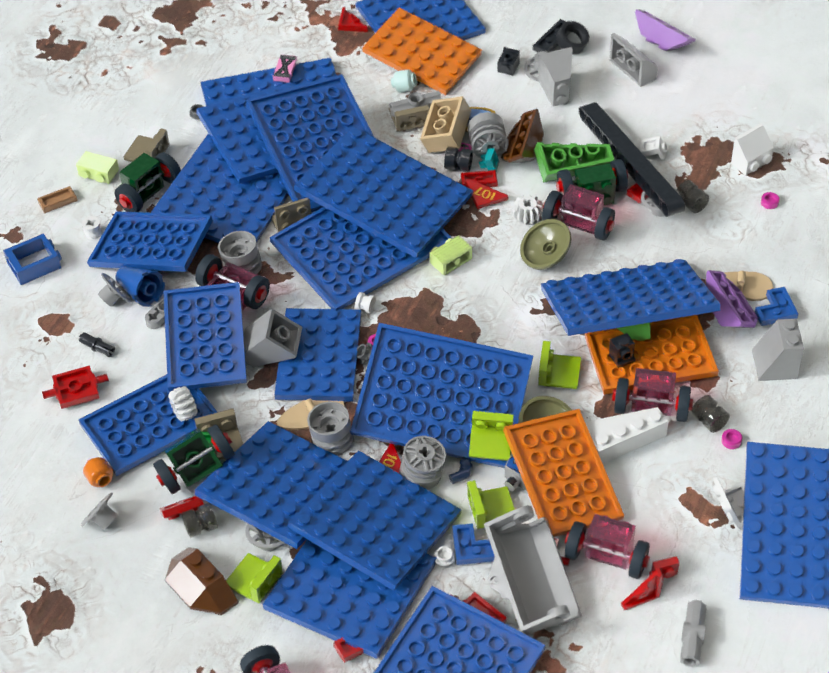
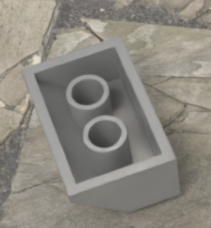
[609,33,658,87]

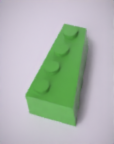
[534,142,614,183]

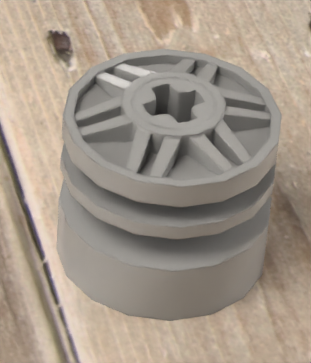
[467,112,508,158]
[218,231,262,280]
[307,401,354,455]
[399,436,446,490]

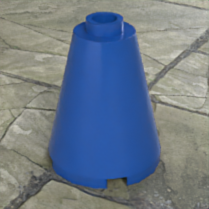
[115,266,165,307]

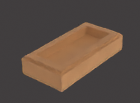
[37,186,77,214]

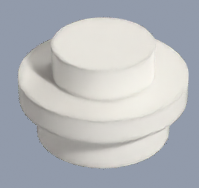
[434,546,455,567]

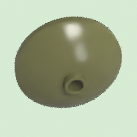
[520,219,571,270]
[518,396,572,423]

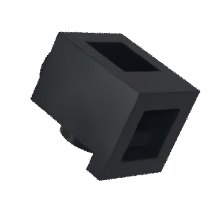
[497,47,520,76]
[609,333,636,368]

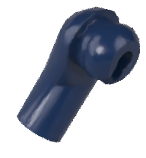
[449,458,473,484]

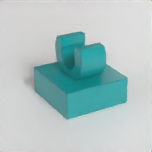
[478,148,500,171]

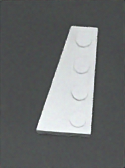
[585,407,668,464]

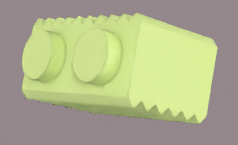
[76,151,119,184]
[429,235,472,275]

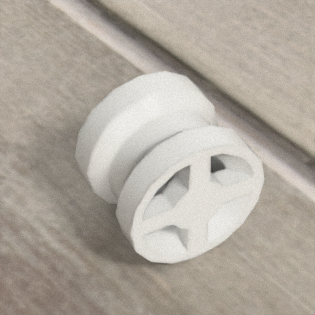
[82,216,102,239]
[355,292,376,314]

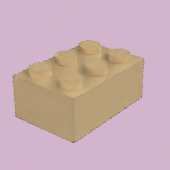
[420,96,471,153]

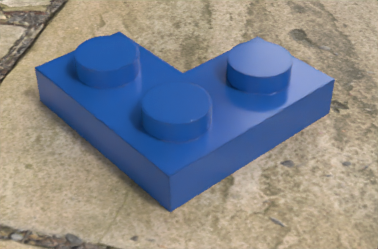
[755,287,798,326]
[452,523,495,565]

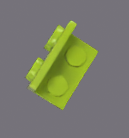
[538,341,581,389]
[469,411,514,461]
[467,480,515,529]
[226,553,283,604]

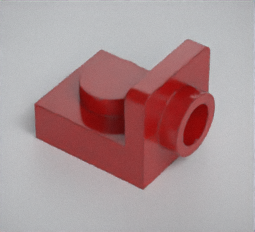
[649,556,680,589]

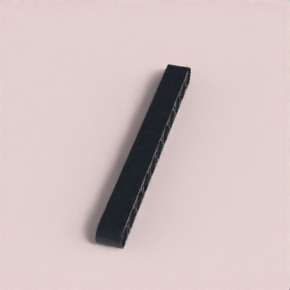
[578,102,685,217]

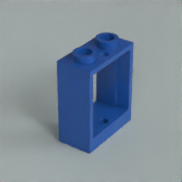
[3,233,62,285]

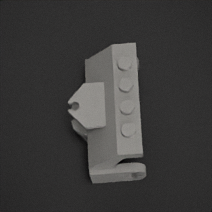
[484,506,582,635]

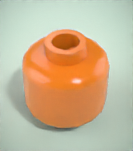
[83,457,114,487]

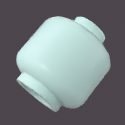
[391,69,417,93]

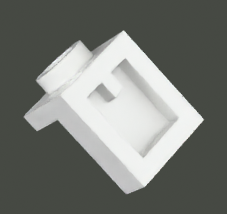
[639,136,668,160]

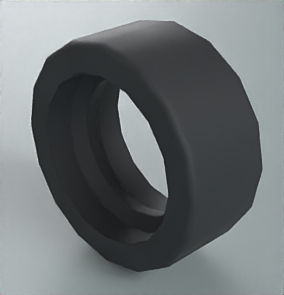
[556,21,589,54]

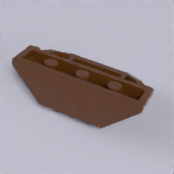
[501,108,544,163]
[165,547,238,615]

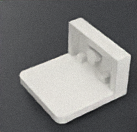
[712,477,745,529]

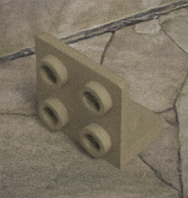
[389,105,430,132]
[123,128,170,162]
[272,198,311,232]
[195,408,243,460]

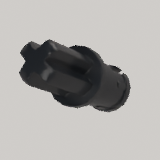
[79,332,115,357]

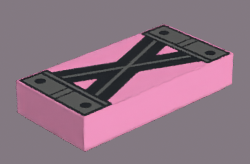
[273,55,297,82]

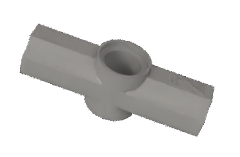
[389,90,442,117]
[680,600,707,667]

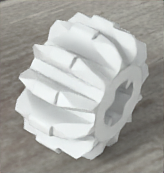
[513,195,543,224]
[168,386,197,422]

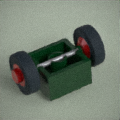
[114,153,181,212]
[556,159,628,210]
[153,424,235,494]

